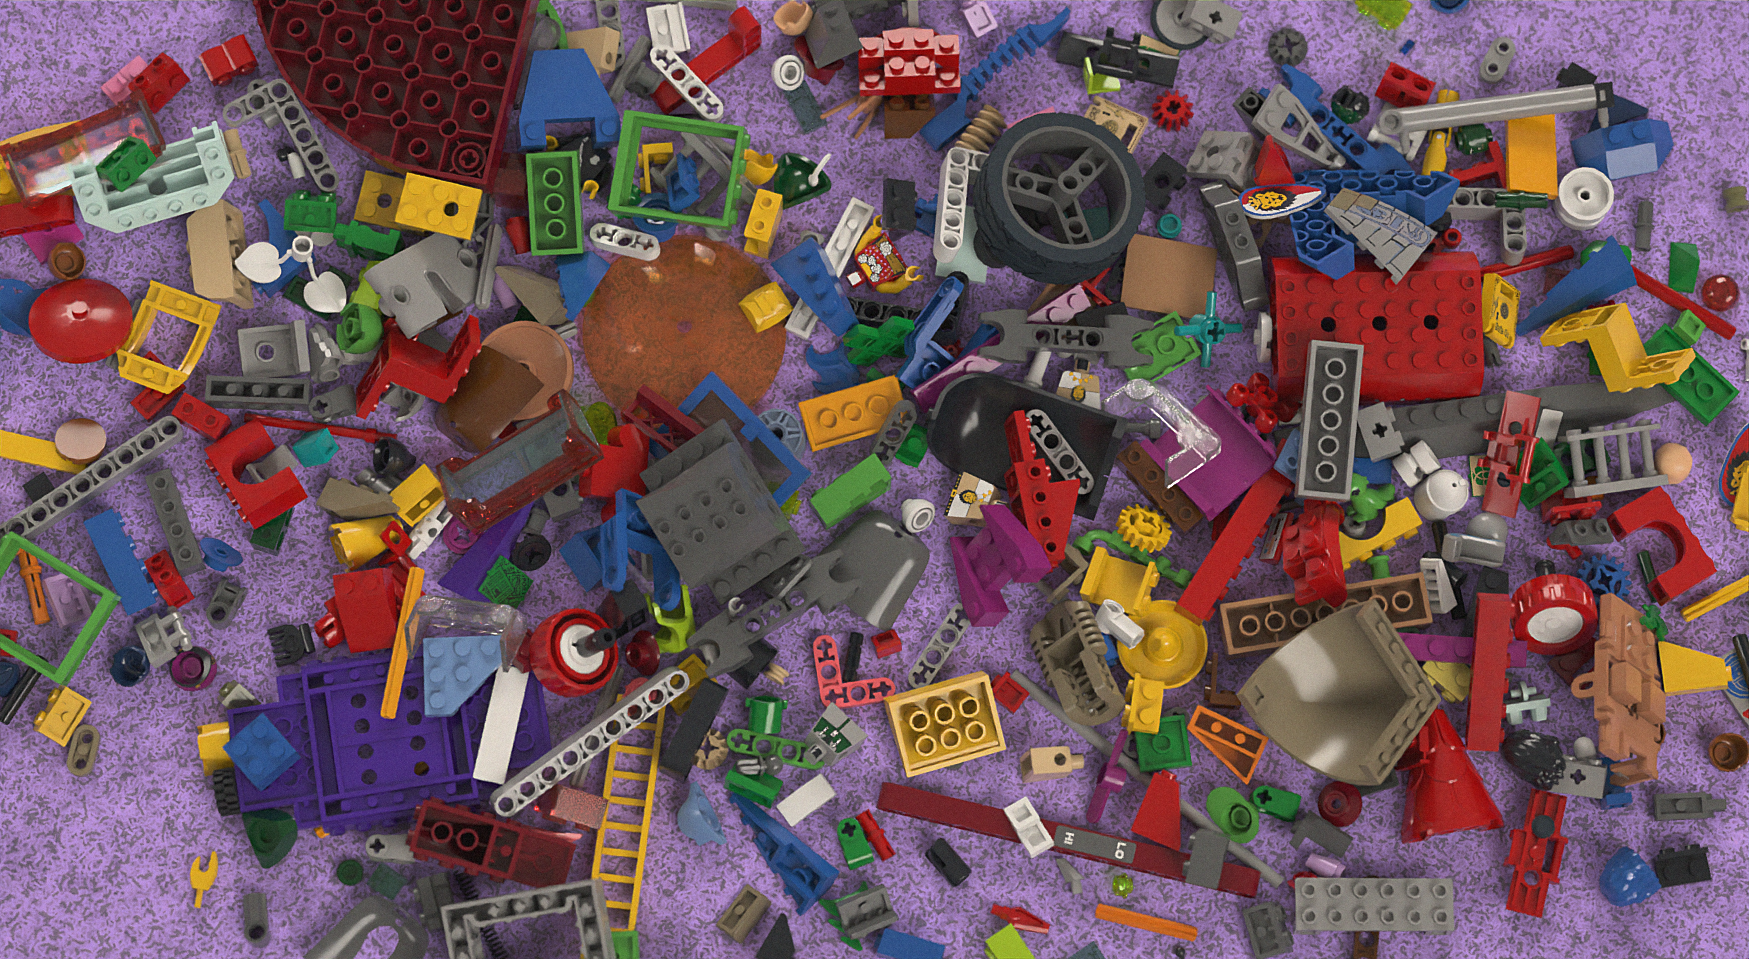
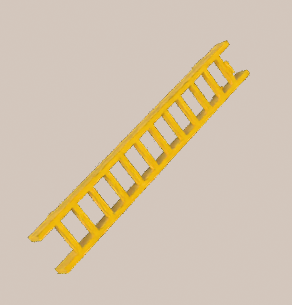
[580,694,667,959]

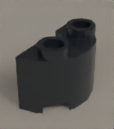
[726,630,780,690]

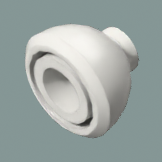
[771,55,804,90]
[901,499,935,533]

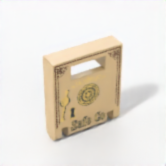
[1084,96,1149,154]

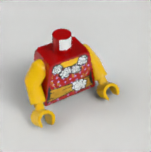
[846,215,924,294]

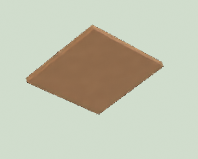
[1120,234,1218,319]

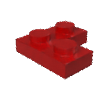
[130,350,186,423]

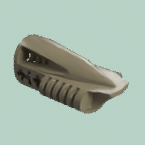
[1029,599,1126,726]

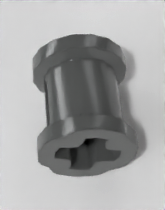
[521,507,551,537]

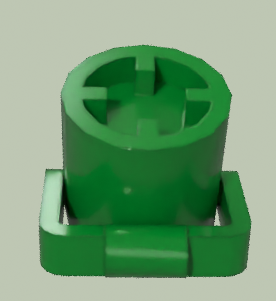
[744,695,788,734]

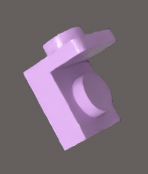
[957,0,998,38]

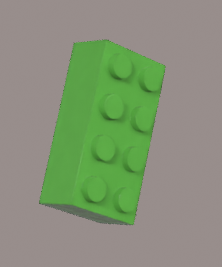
[526,150,585,256]

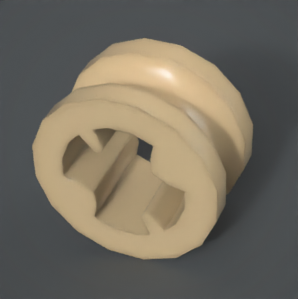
[763,663,789,686]

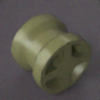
[1722,186,1749,213]

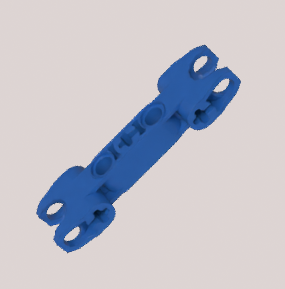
[1258,63,1416,175]

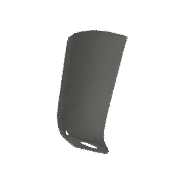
[814,510,930,632]
[303,895,429,959]

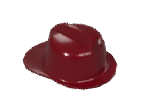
[794,35,845,85]

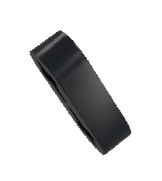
[1104,257,1125,304]

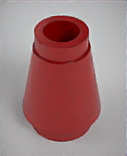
[504,216,531,255]

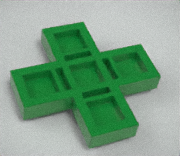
[842,316,915,367]

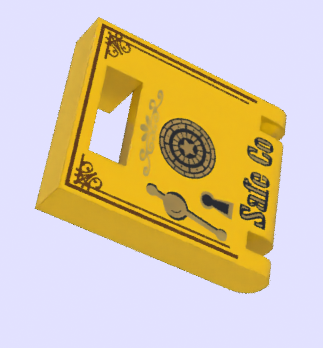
[1482,273,1521,349]

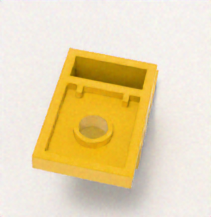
[354,170,483,241]
[1540,302,1696,393]

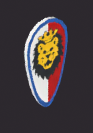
[1238,184,1326,220]
[1718,422,1749,507]

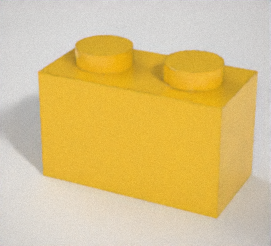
[389,463,451,527]

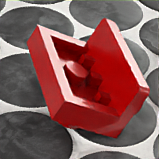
[127,53,190,115]

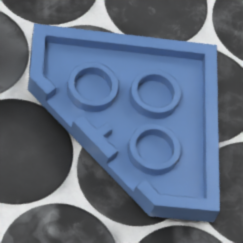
[423,635,503,717]

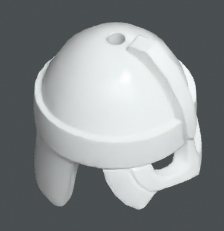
[1414,469,1469,522]

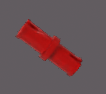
[855,809,896,862]

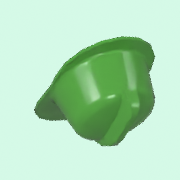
[1206,786,1259,844]

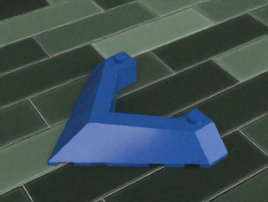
[1288,170,1460,280]

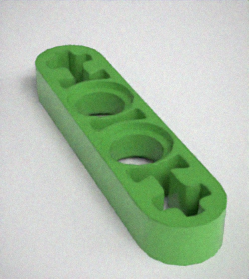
[727,729,825,771]

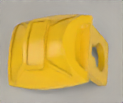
[738,281,794,333]

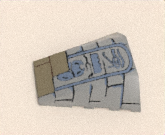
[1324,188,1437,285]

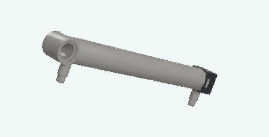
[1375,82,1615,154]

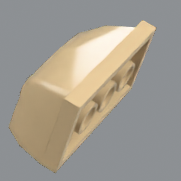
[186,199,254,310]

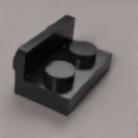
[1652,844,1712,889]

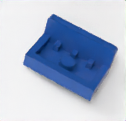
[666,152,700,214]

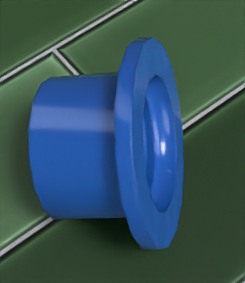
[632,192,682,243]

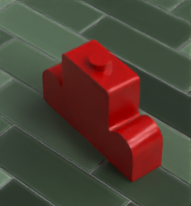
[578,424,650,523]

